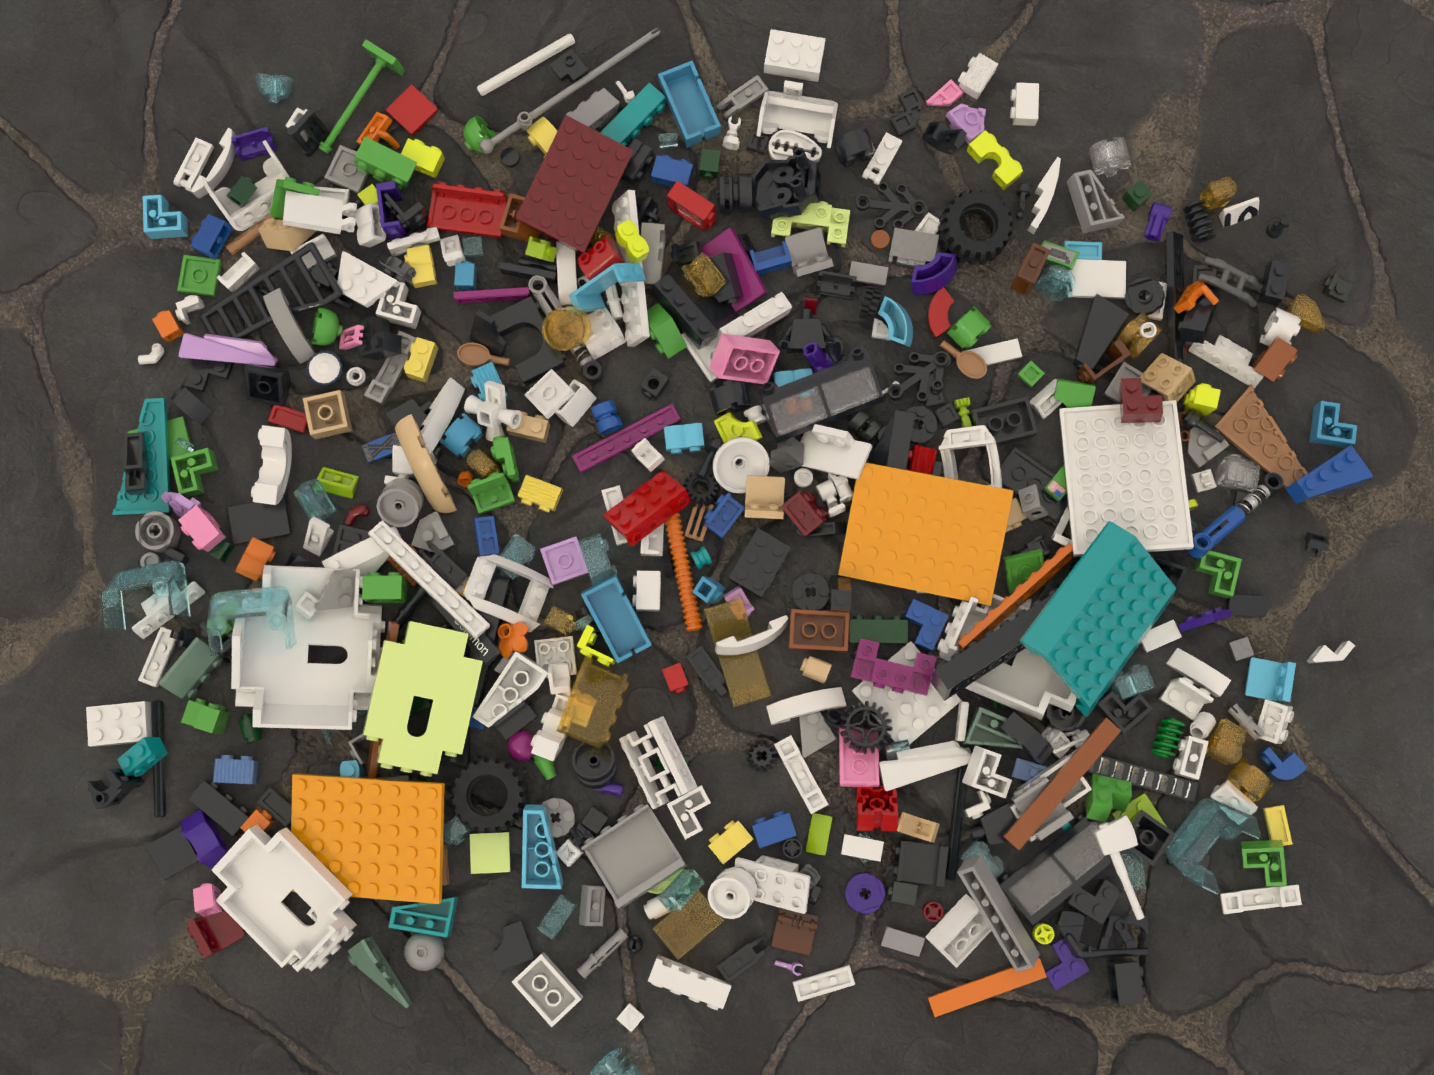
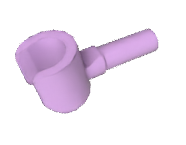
[775,960,803,976]

